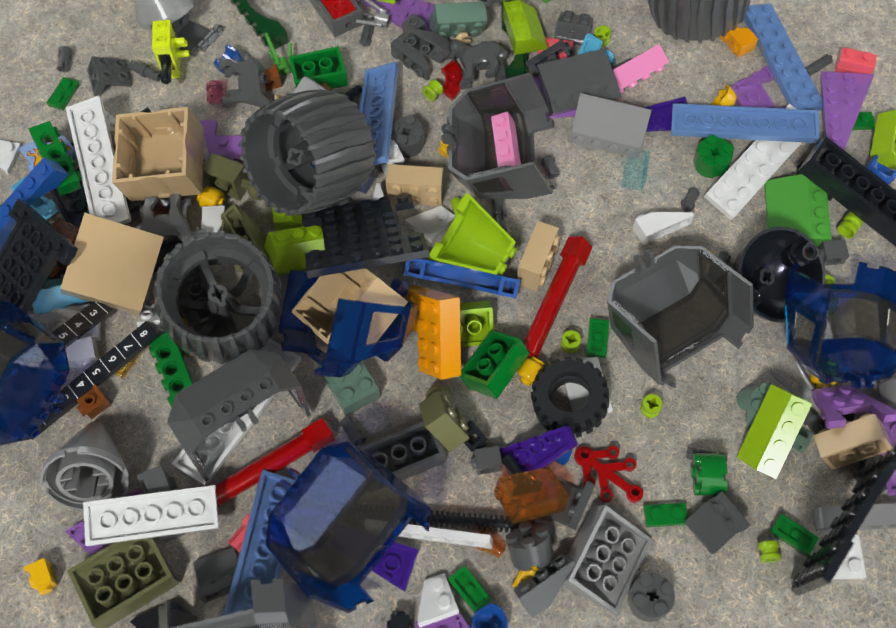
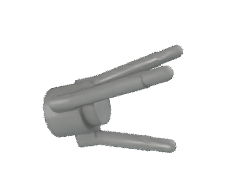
[356,0,390,27]
[769,360,816,400]

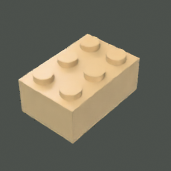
[386,164,443,207]
[517,221,561,292]
[813,414,893,470]

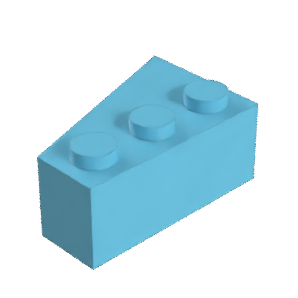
[32,274,88,314]

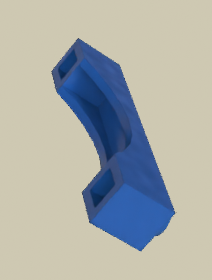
[0,157,69,251]
[402,258,520,299]

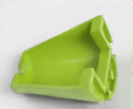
[427,193,517,275]

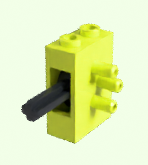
[152,20,190,85]

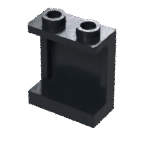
[526,40,573,78]

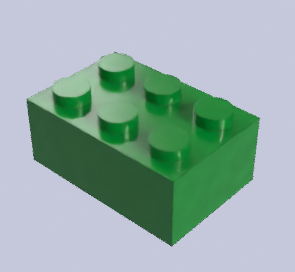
[289,46,348,90]
[459,330,529,399]

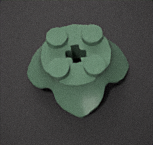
[736,383,781,429]

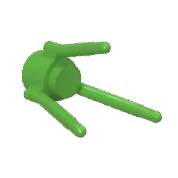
[265,33,292,75]

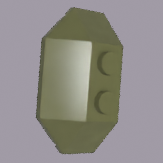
[221,203,269,275]

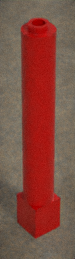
[523,236,593,358]
[215,418,335,507]

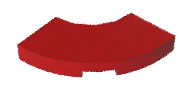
[441,61,463,101]

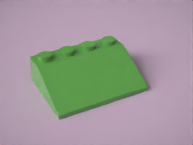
[764,174,832,248]

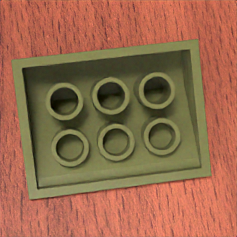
[67,537,179,628]

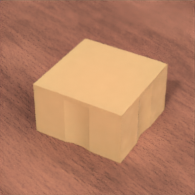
[112,107,204,201]
[60,213,164,315]
[291,268,408,365]

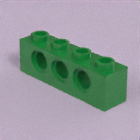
[28,121,82,196]
[149,333,193,408]

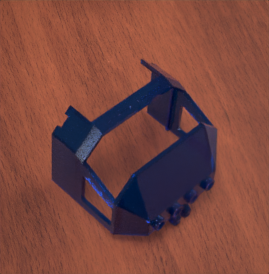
[279,270,419,377]

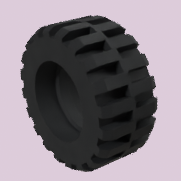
[531,357,609,438]

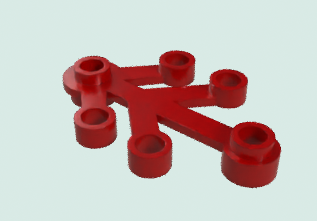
[574,446,643,503]

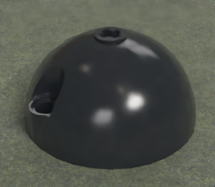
[733,227,826,323]

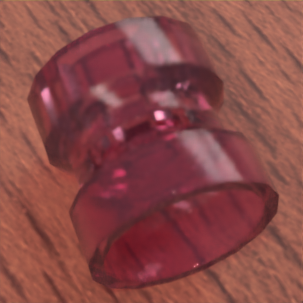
[206,80,224,104]

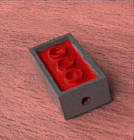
[309,0,363,37]

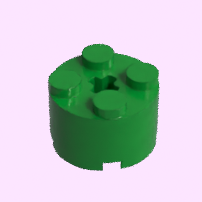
[693,135,734,178]
[690,453,728,495]

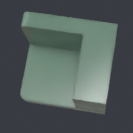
[791,427,813,453]

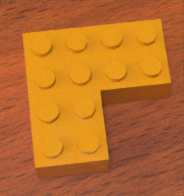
[395,285,461,380]

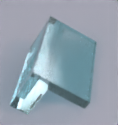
[621,151,649,191]

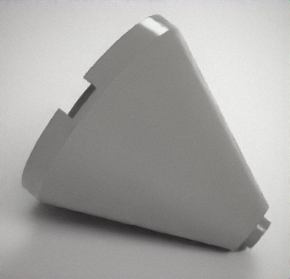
[134,0,194,30]
[40,421,130,510]

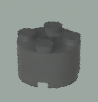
[391,115,424,158]
[505,522,553,571]
[627,573,675,622]

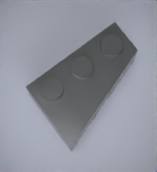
[136,465,187,543]

